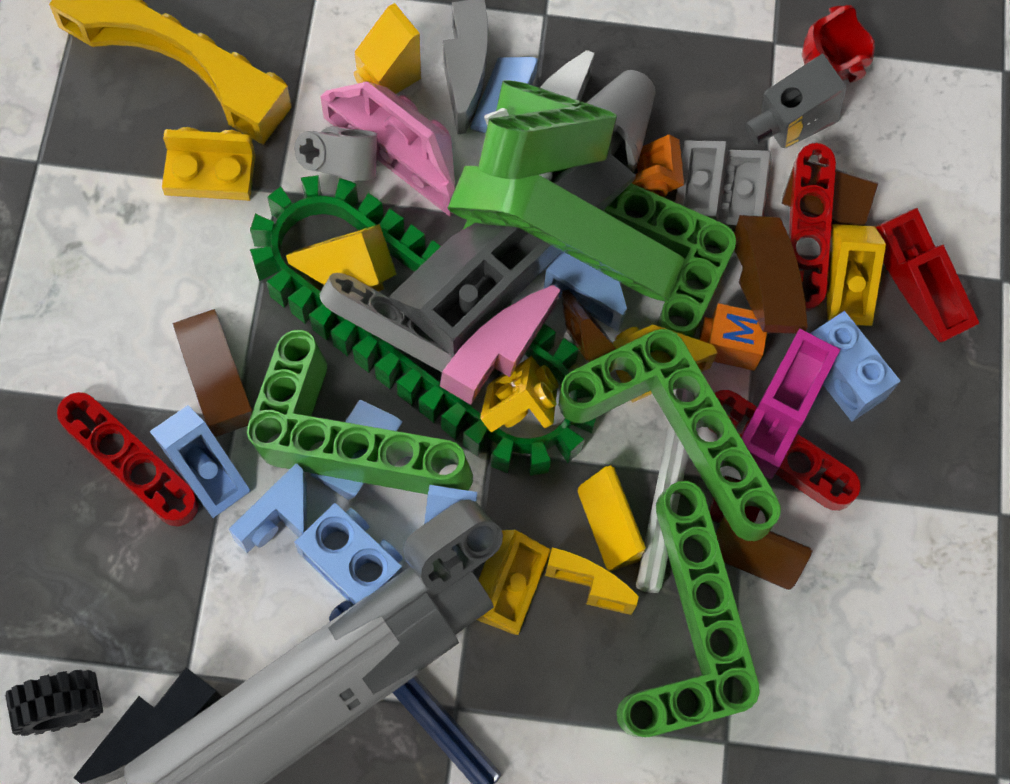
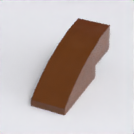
[734,215,808,334]
[172,309,252,437]

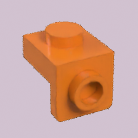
[632,134,684,197]

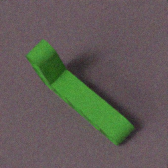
[478,80,617,179]
[447,166,685,302]
[553,168,736,338]
[558,329,781,541]
[247,330,473,495]
[616,481,760,737]

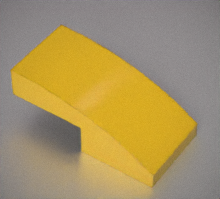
[545,547,639,615]

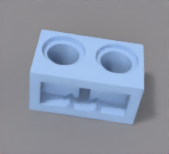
[810,311,900,422]
[294,503,403,605]

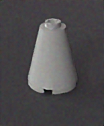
[586,70,656,173]

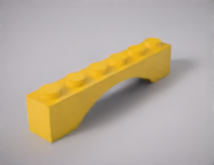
[49,0,292,145]

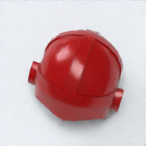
[802,5,875,83]

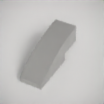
[443,0,488,134]

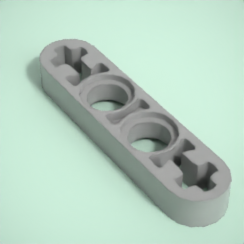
[320,273,453,372]

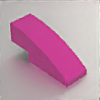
[741,328,841,479]

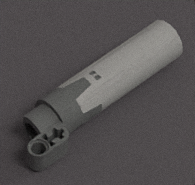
[124,500,503,784]

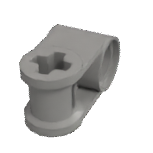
[294,126,377,181]

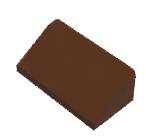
[781,161,878,226]
[561,290,617,362]
[715,516,813,590]

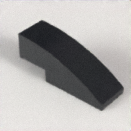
[73,668,222,784]

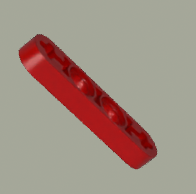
[788,143,836,312]
[709,390,861,511]
[57,392,199,527]

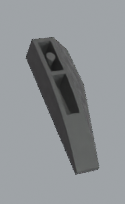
[389,152,636,357]

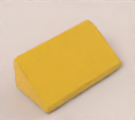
[578,465,646,571]
[477,530,551,635]

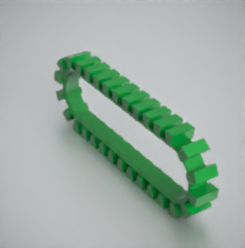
[250,175,596,476]

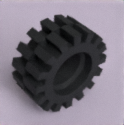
[5,670,103,736]

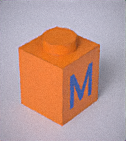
[699,303,767,371]

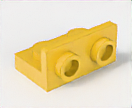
[162,127,255,201]
[480,356,559,432]

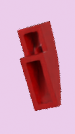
[875,208,980,343]

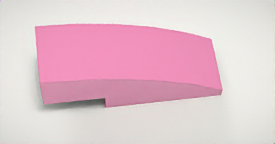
[440,285,561,405]

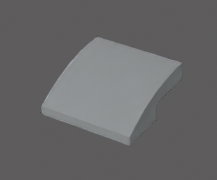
[675,140,772,232]

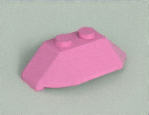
[320,82,455,216]

